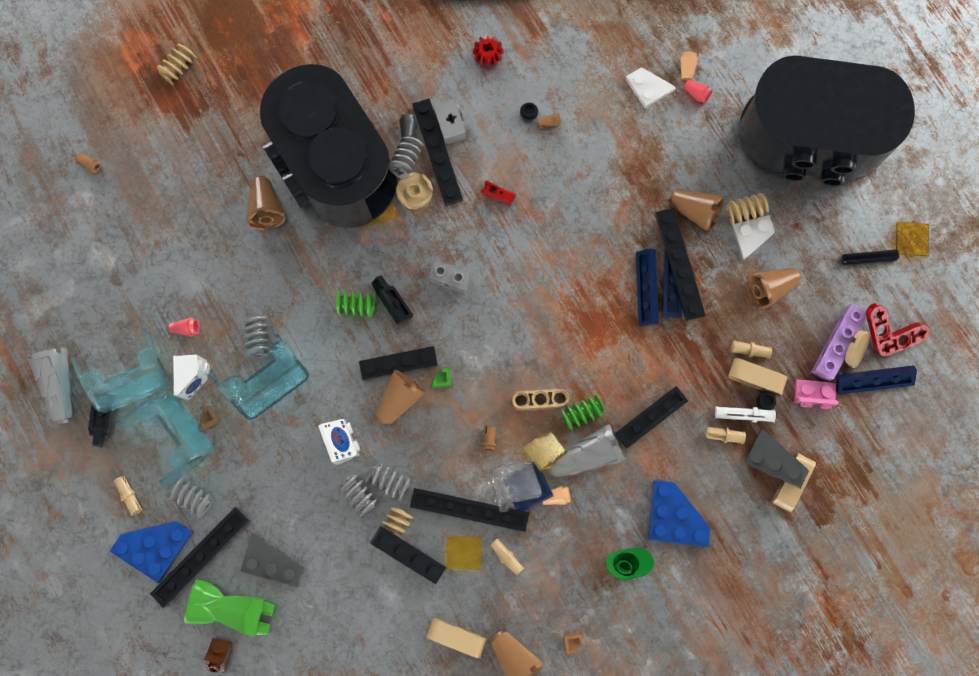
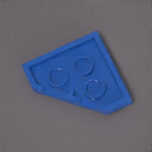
[648,480,710,547]
[110,521,193,583]

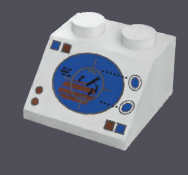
[173,355,210,400]
[318,419,361,465]

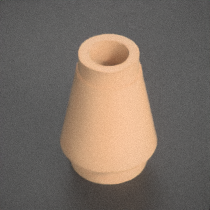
[680,52,698,81]
[543,485,571,505]

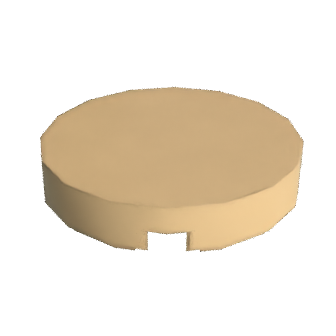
[396,172,433,210]
[845,330,870,369]

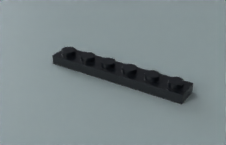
[412,98,463,206]
[654,208,706,322]
[410,488,529,532]
[150,507,251,608]

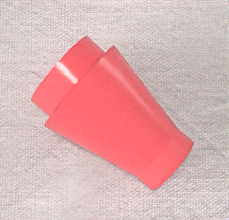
[683,79,712,103]
[169,318,199,337]

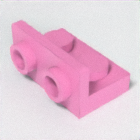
[794,379,838,410]

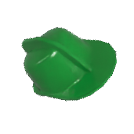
[606,548,654,582]

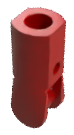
[480,181,516,206]

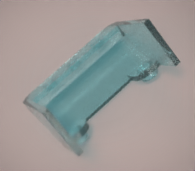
[209,325,309,420]
[70,327,169,413]
[116,393,214,486]

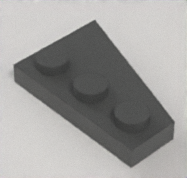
[745,428,809,489]
[240,533,304,587]

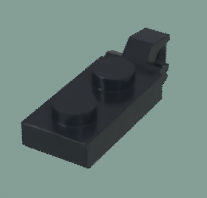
[371,275,413,325]
[88,392,114,447]

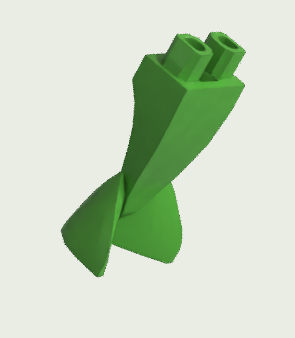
[184,578,275,636]

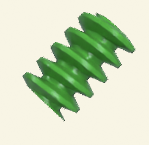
[336,290,377,318]
[560,394,604,431]

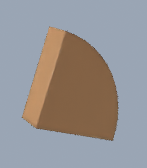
[200,404,220,431]
[563,633,584,656]

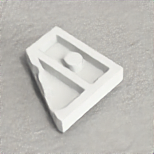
[625,67,676,108]
[732,215,775,260]

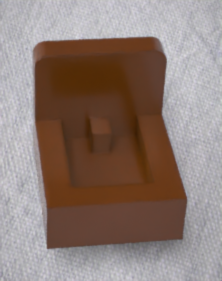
[204,638,232,673]

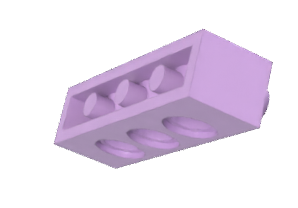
[810,303,866,382]

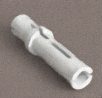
[715,406,776,423]

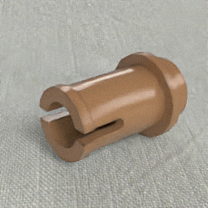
[537,112,561,129]
[75,152,101,173]
[481,426,497,451]

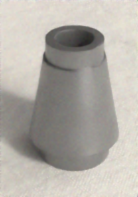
[399,114,417,137]

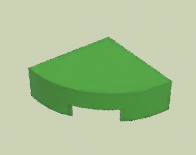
[432,367,452,389]

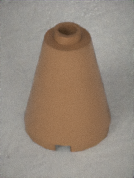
[247,176,285,230]
[669,190,724,232]
[746,268,802,310]
[376,370,425,425]
[491,631,545,676]

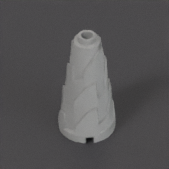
[26,348,73,425]
[546,424,625,478]

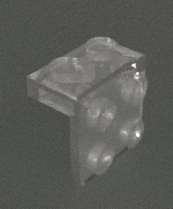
[489,461,542,513]

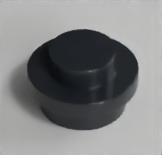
[520,102,538,121]
[756,391,776,410]

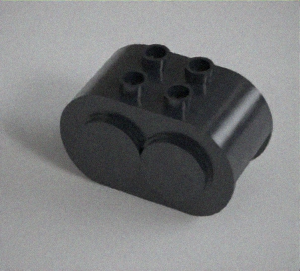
[739,55,915,186]
[260,64,397,228]

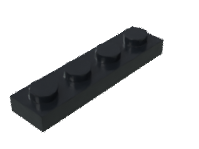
[359,346,438,381]
[615,386,688,448]
[369,526,447,584]

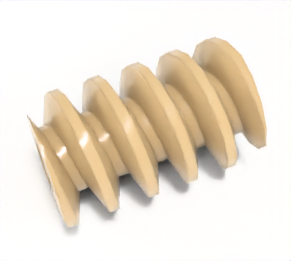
[157,43,197,85]
[726,193,769,225]
[377,508,414,538]

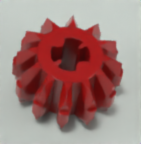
[473,35,504,68]

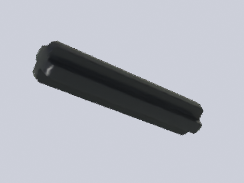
[841,249,899,265]

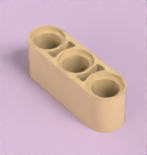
[728,358,788,396]
[512,389,569,411]
[772,453,816,512]
[426,618,487,659]

